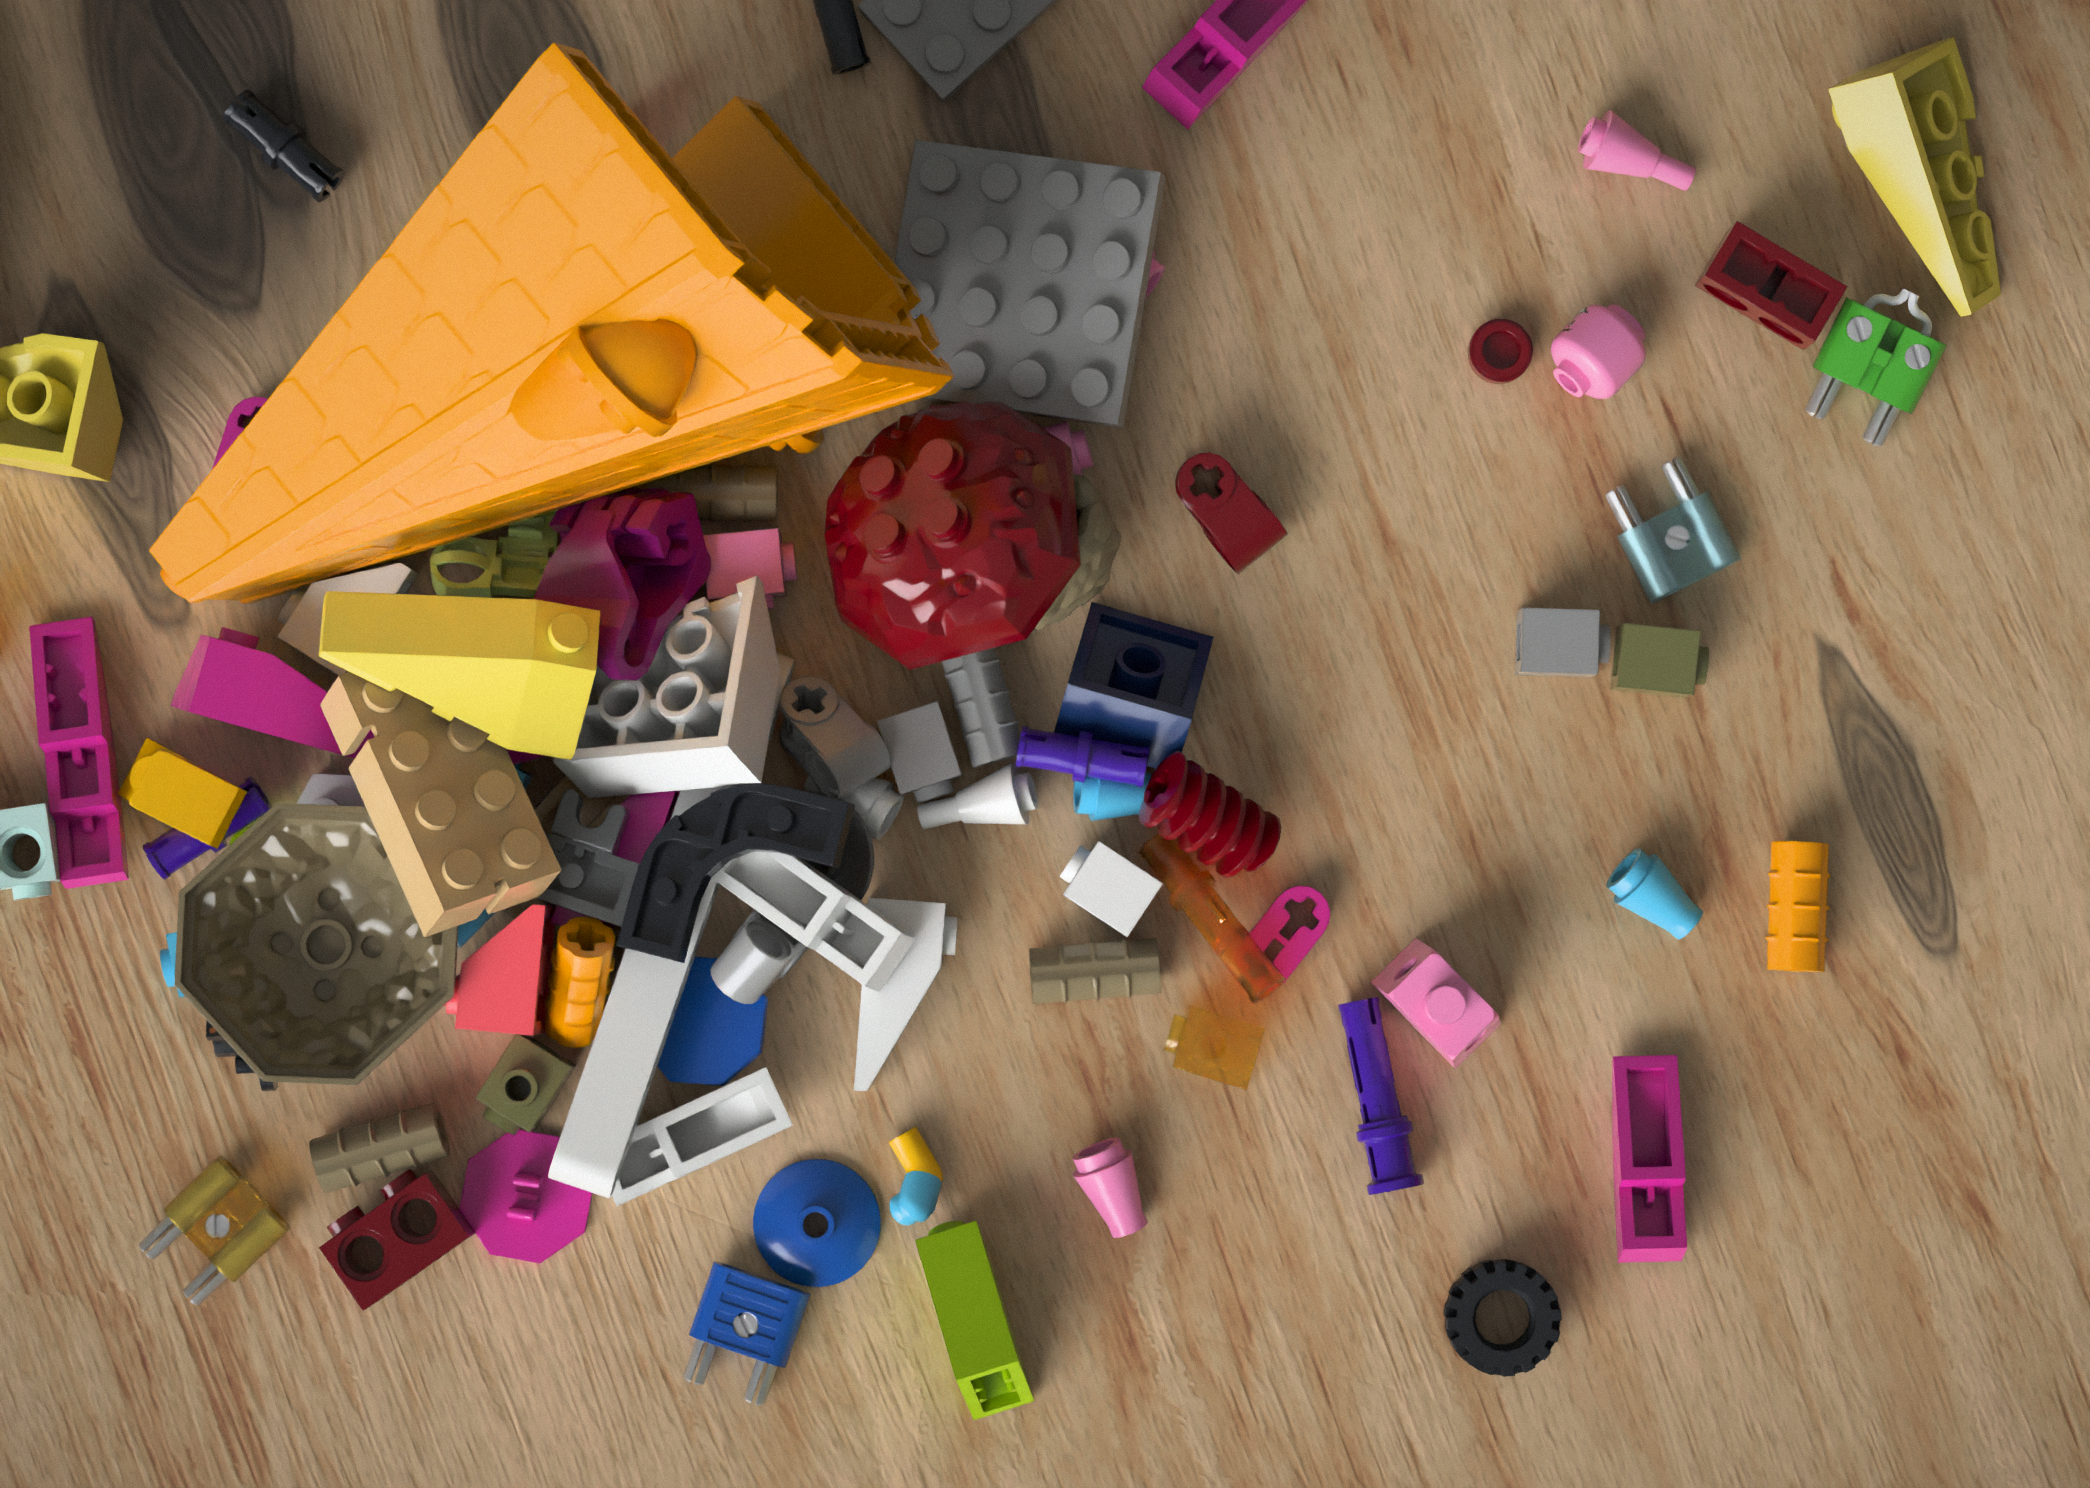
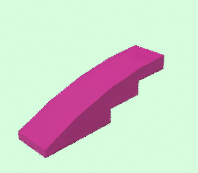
[29,617,129,889]

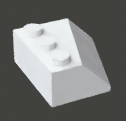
[553,576,780,798]

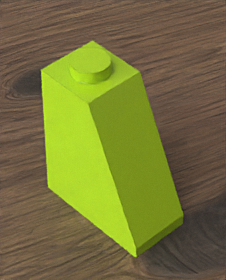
[915,1221,1034,1420]

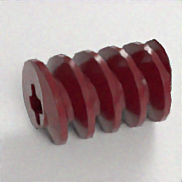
[1139,751,1282,878]

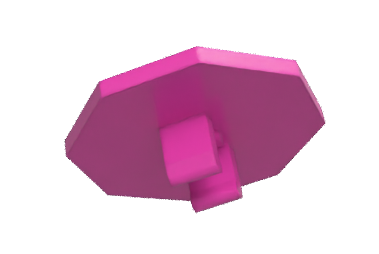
[459,1129,593,1263]

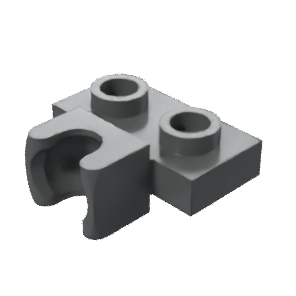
[535,789,639,927]

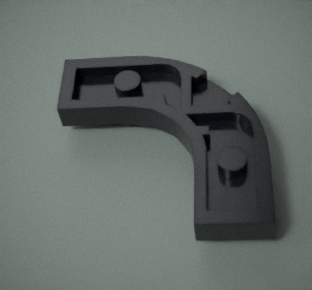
[617,784,855,963]

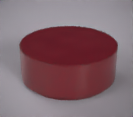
[1468,319,1533,384]

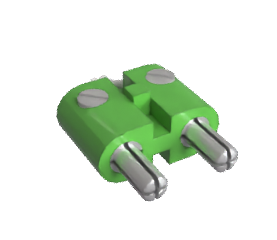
[1805,289,1947,447]

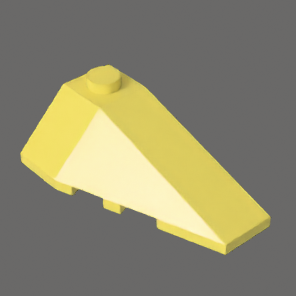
[1828,37,2001,317]

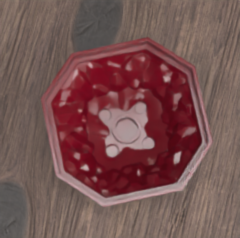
[824,401,1081,670]

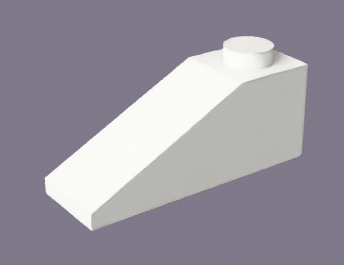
[854,898,958,1091]

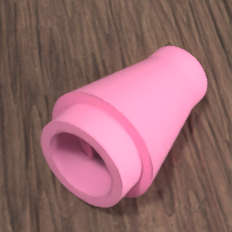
[1072,1137,1148,1238]

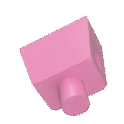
[1370,938,1501,1069]

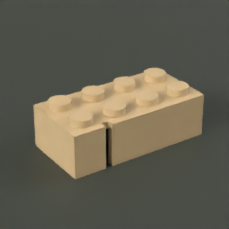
[320,672,561,937]

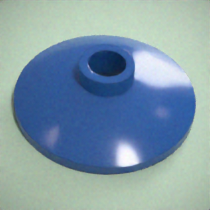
[753,1159,881,1287]

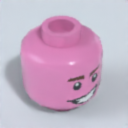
[1551,304,1646,399]

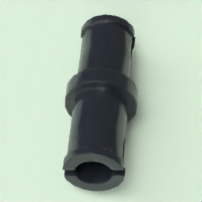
[223,90,345,203]

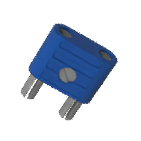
[683,1261,811,1406]

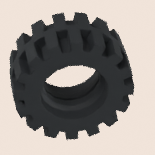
[1443,1259,1562,1377]

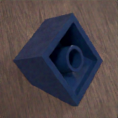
[1054,602,1214,768]

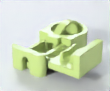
[430,510,559,598]

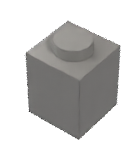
[1515,608,1610,677]
[877,701,962,803]

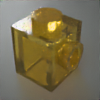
[1163,1005,1265,1090]

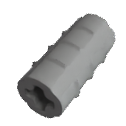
[942,648,1021,768]

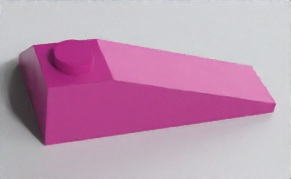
[171,627,375,759]

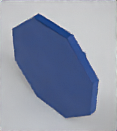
[657,957,768,1086]

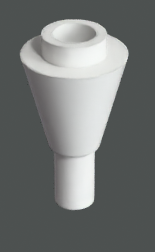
[917,763,1038,830]

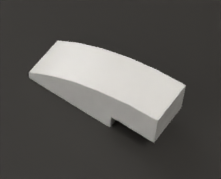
[712,852,916,992]
[612,1067,793,1206]

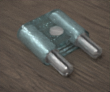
[1605,457,1742,604]

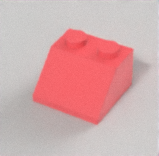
[446,904,557,1036]

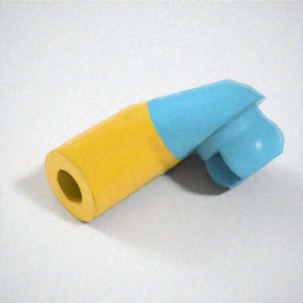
[889,1126,943,1226]

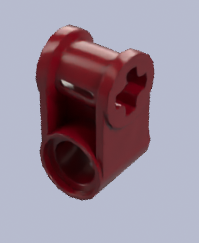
[1175,452,1288,574]

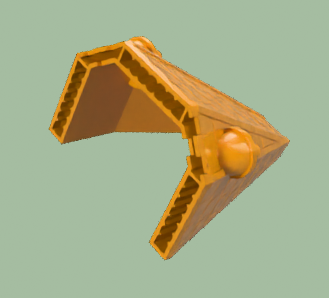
[149,42,954,604]

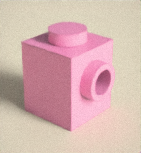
[703,528,798,610]

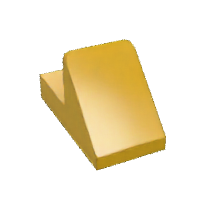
[118,738,247,849]

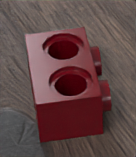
[1694,221,1848,350]
[319,1169,475,1311]

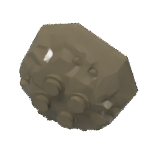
[174,803,458,1085]

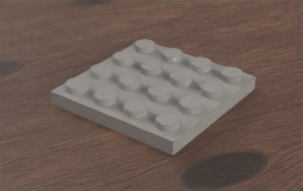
[894,140,1166,428]

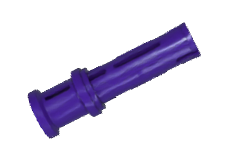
[1338,997,1424,1195]

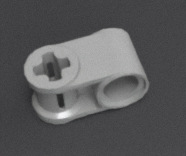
[779,676,891,800]
[710,910,808,1004]

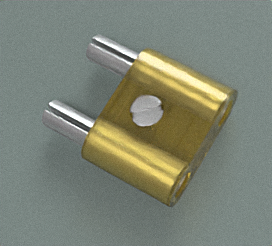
[139,1155,290,1305]

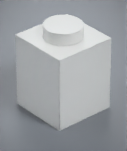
[1060,841,1163,937]

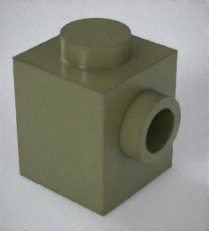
[475,1034,576,1135]

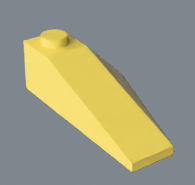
[0,333,123,482]
[319,591,600,760]

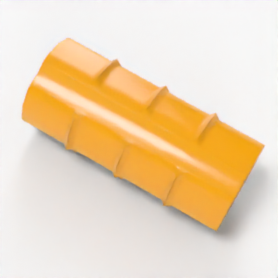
[1765,841,1831,972]
[544,917,615,1048]

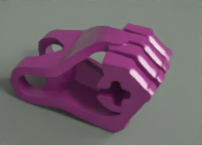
[533,486,711,681]

